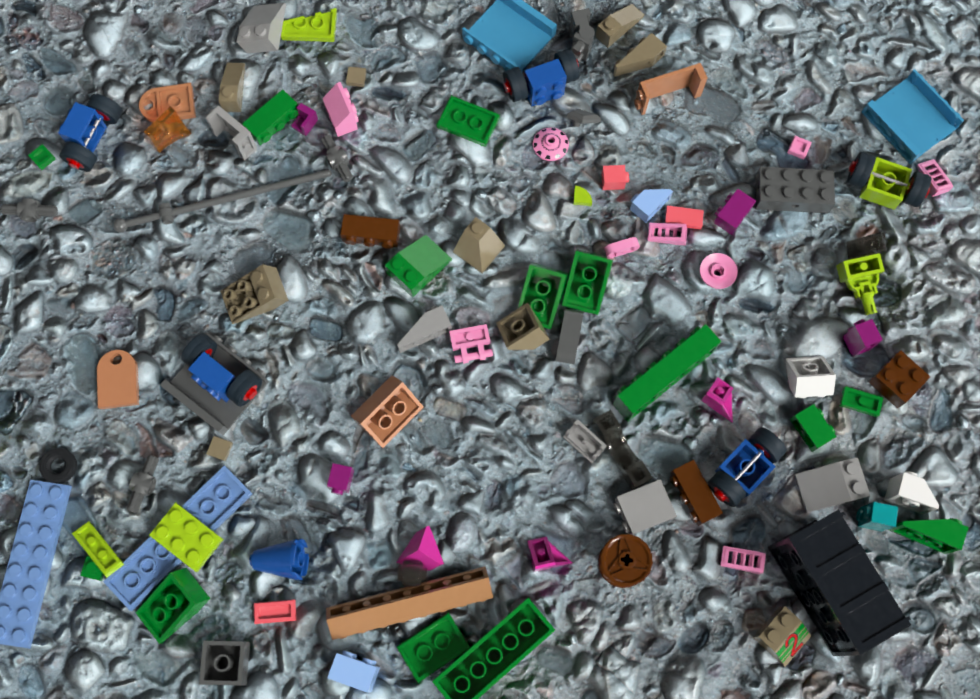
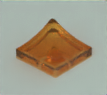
[144,107,191,153]

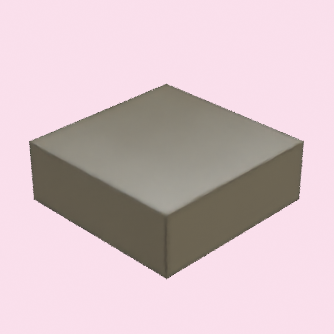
[346,67,367,87]
[206,436,233,462]

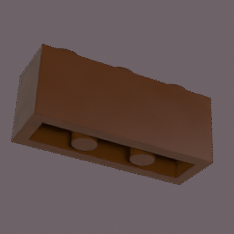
[340,214,400,249]
[670,460,723,526]

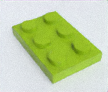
[149,502,224,572]

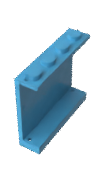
[462,0,557,71]
[861,69,964,164]

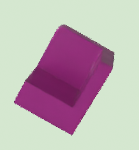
[292,103,318,136]

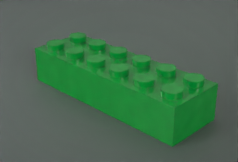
[613,324,722,422]
[432,598,555,699]

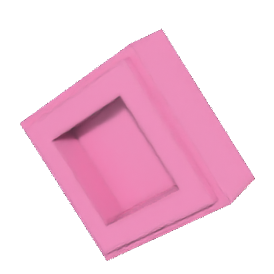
[787,136,812,160]

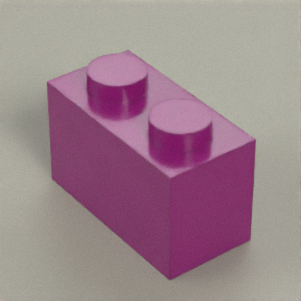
[714,189,756,235]
[843,319,883,357]

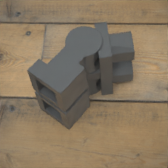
[569,8,595,64]

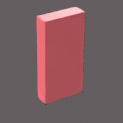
[665,205,704,230]
[254,600,297,624]

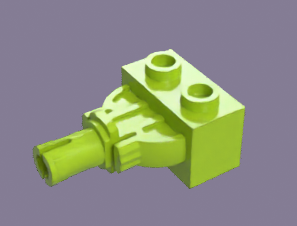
[836,253,885,316]

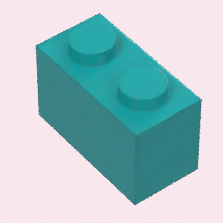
[856,502,898,532]

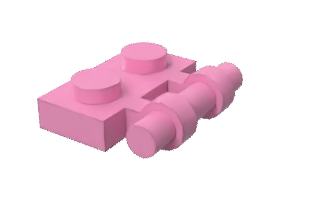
[449,324,493,364]

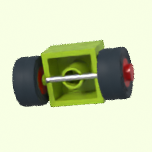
[847,152,931,210]

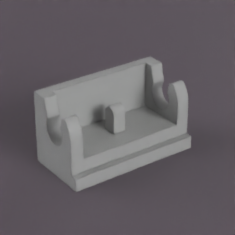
[563,419,607,464]

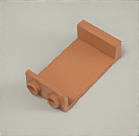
[634,63,708,115]

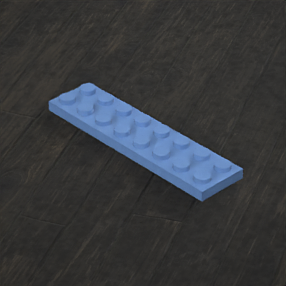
[103,465,253,611]
[0,480,72,649]

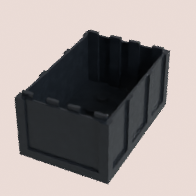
[768,509,911,656]

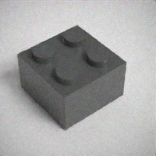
[199,641,250,686]

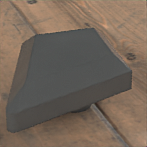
[567,109,601,127]

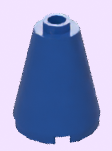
[249,539,309,580]

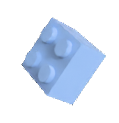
[327,650,380,693]

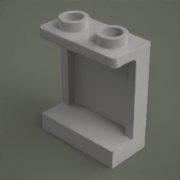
[206,105,257,161]
[613,479,677,535]

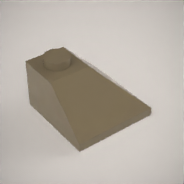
[453,217,505,274]
[496,303,550,350]

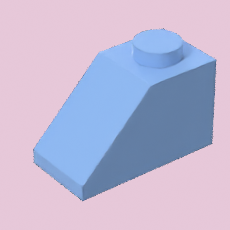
[630,189,673,223]

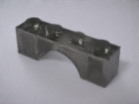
[592,409,653,490]

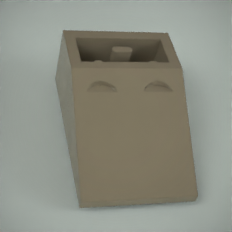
[221,264,289,324]

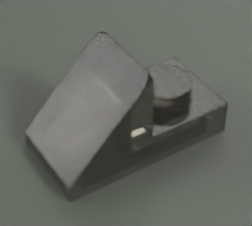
[846,232,887,260]

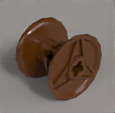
[598,534,653,588]

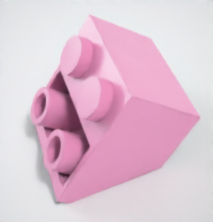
[322,82,359,137]

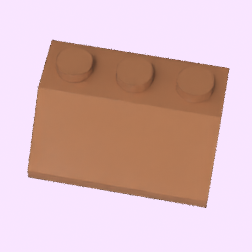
[351,375,424,448]

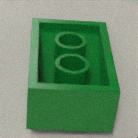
[385,235,452,298]
[562,250,614,315]
[518,263,569,329]
[888,518,969,554]
[136,568,210,644]

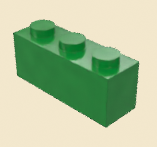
[242,89,298,146]

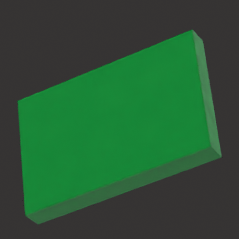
[436,95,500,147]
[397,612,470,683]

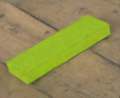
[71,521,124,578]

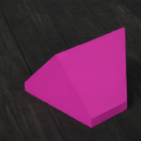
[701,377,734,423]
[396,526,444,571]
[527,537,573,572]

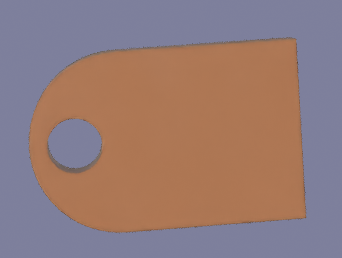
[139,83,196,123]
[97,350,139,410]

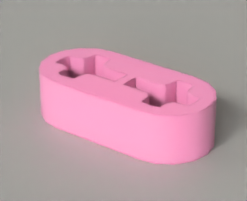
[604,237,640,258]

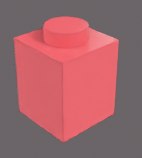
[601,165,629,190]

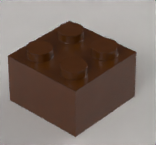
[868,350,931,408]

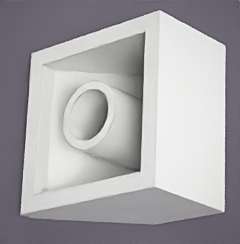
[785,356,836,398]
[884,471,939,514]

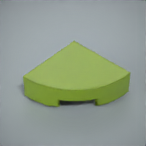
[573,186,592,206]

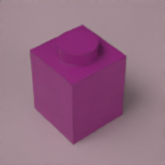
[327,463,354,495]

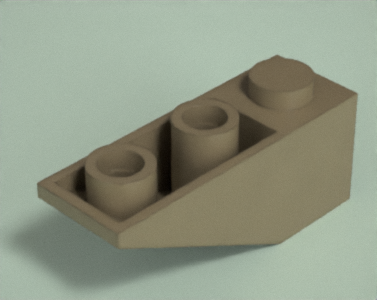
[613,33,667,77]

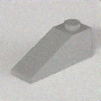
[397,306,452,353]

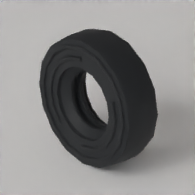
[39,448,77,484]

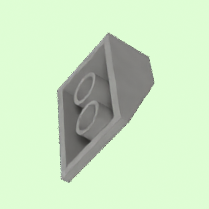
[237,3,286,53]
[794,457,870,513]

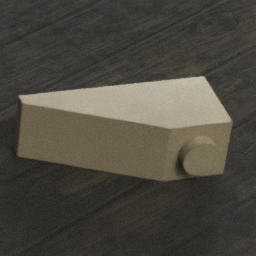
[596,4,644,48]
[219,63,245,112]

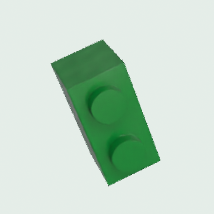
[790,404,837,452]

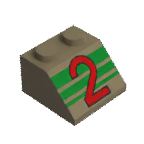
[753,606,811,667]

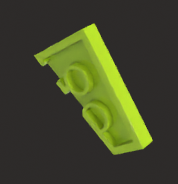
[281,8,337,42]

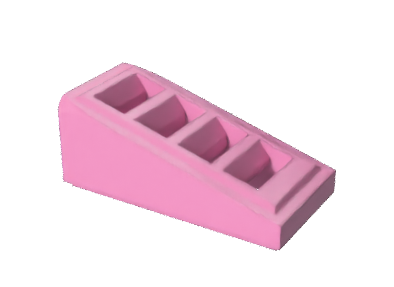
[917,159,953,197]
[647,223,687,245]
[720,546,766,574]

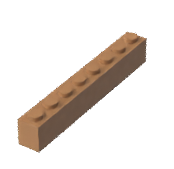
[326,567,493,640]

